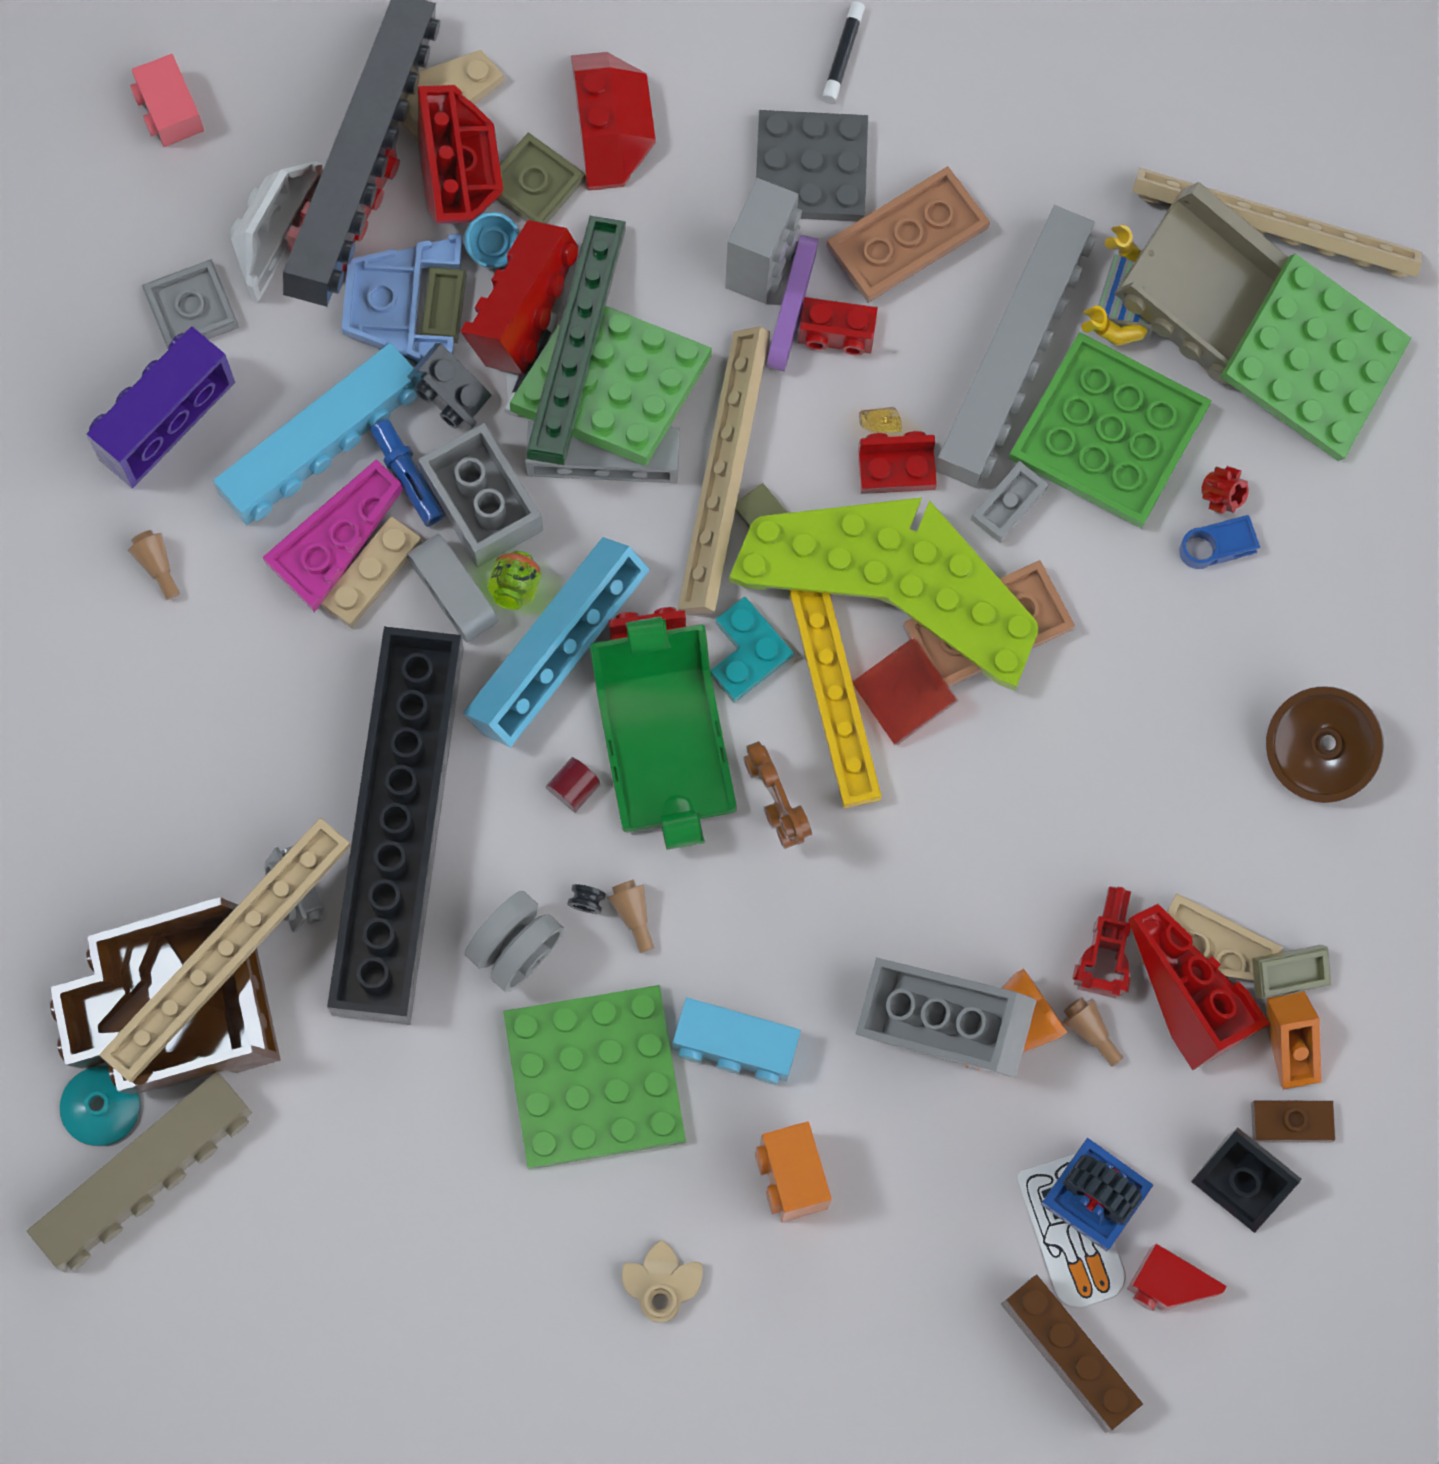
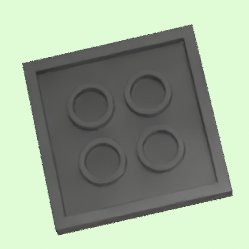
[756,110,868,221]

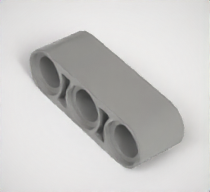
[406,533,499,643]

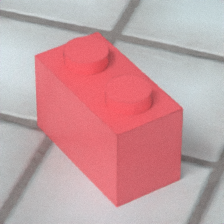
[130,54,204,147]

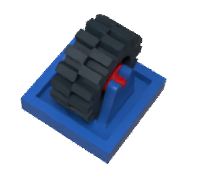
[1041,1137,1153,1252]

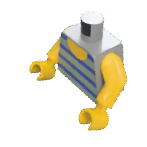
[1081,225,1153,346]

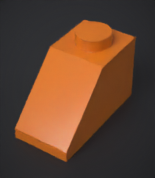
[1266,991,1321,1089]

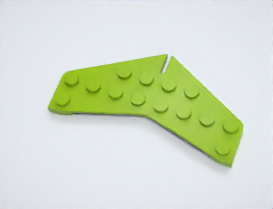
[729,497,1038,691]

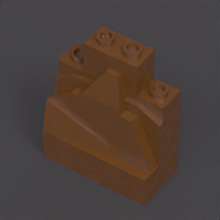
[50,897,281,1095]

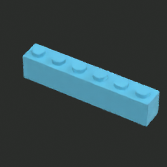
[213,342,418,526]
[463,537,650,748]

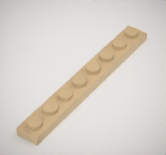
[1132,167,1422,277]
[677,326,770,615]
[99,818,351,1084]

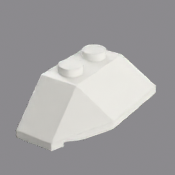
[230,161,323,303]

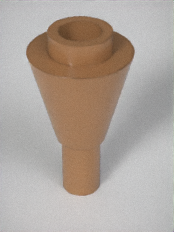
[128,530,180,600]
[607,879,655,953]
[1062,997,1123,1066]

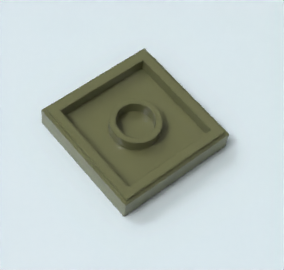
[497,132,586,224]

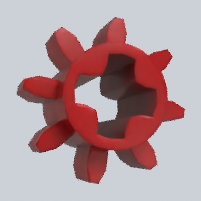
[1201,466,1249,514]

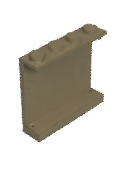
[1114,182,1288,385]

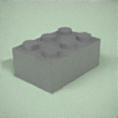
[725,177,802,304]
[418,423,543,567]

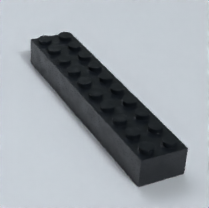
[327,626,464,1025]

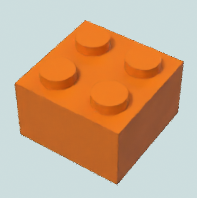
[755,1121,832,1222]

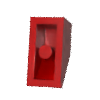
[1127,1243,1227,1311]

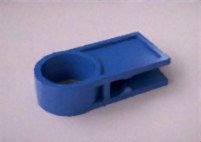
[1179,515,1260,569]

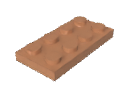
[826,166,990,303]
[903,560,1075,692]

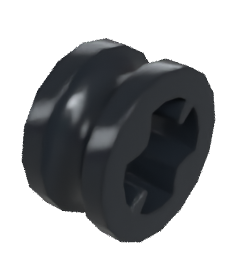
[567,884,606,914]

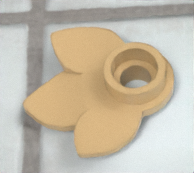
[622,1240,703,1323]

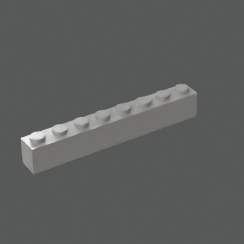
[936,205,1097,488]

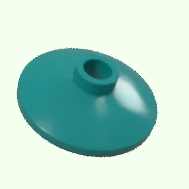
[60,1066,140,1146]

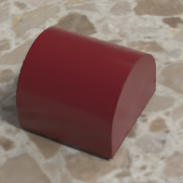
[545,757,600,813]

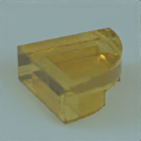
[859,407,902,432]

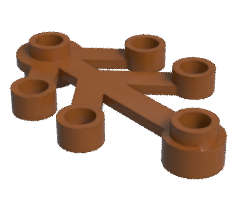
[743,741,812,849]

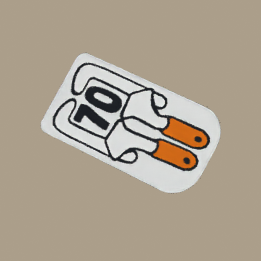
[1017,1154,1125,1307]

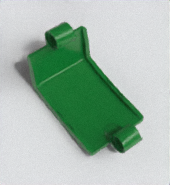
[590,616,737,850]

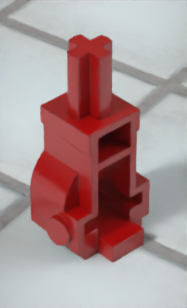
[1072,886,1132,999]

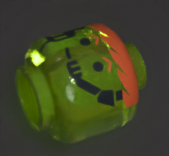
[487,551,542,610]

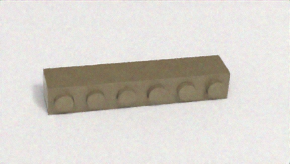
[26,1071,253,1272]

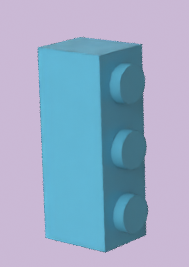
[673,997,801,1085]

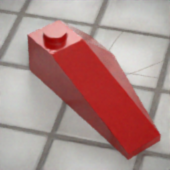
[1128,904,1270,1070]

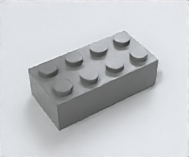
[856,957,1037,1078]

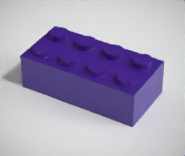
[86,326,236,489]

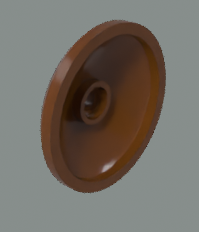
[1266,686,1384,803]

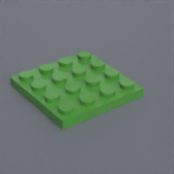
[1220,253,1411,461]
[510,306,712,466]
[1008,332,1212,529]
[503,985,686,1169]

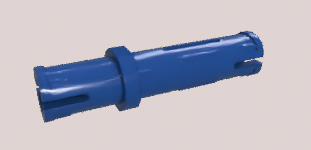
[370,419,445,527]

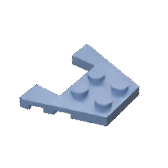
[341,233,463,363]

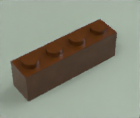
[1001,1274,1143,1433]

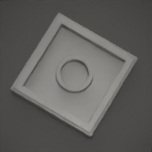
[142,259,240,349]

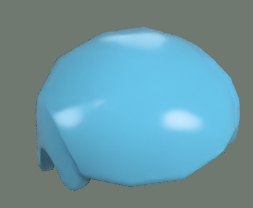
[464,212,519,269]

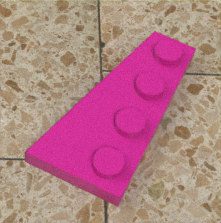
[262,459,404,613]

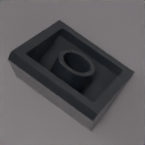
[1191,1127,1302,1233]

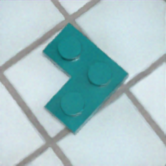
[710,596,794,703]

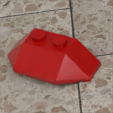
[571,52,656,190]
[418,85,504,224]

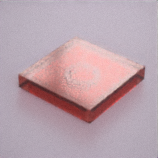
[853,637,959,745]

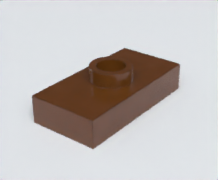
[1251,1100,1335,1142]

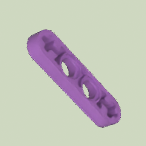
[767,235,819,372]

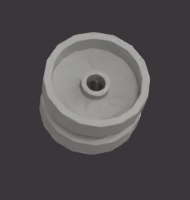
[465,891,564,992]

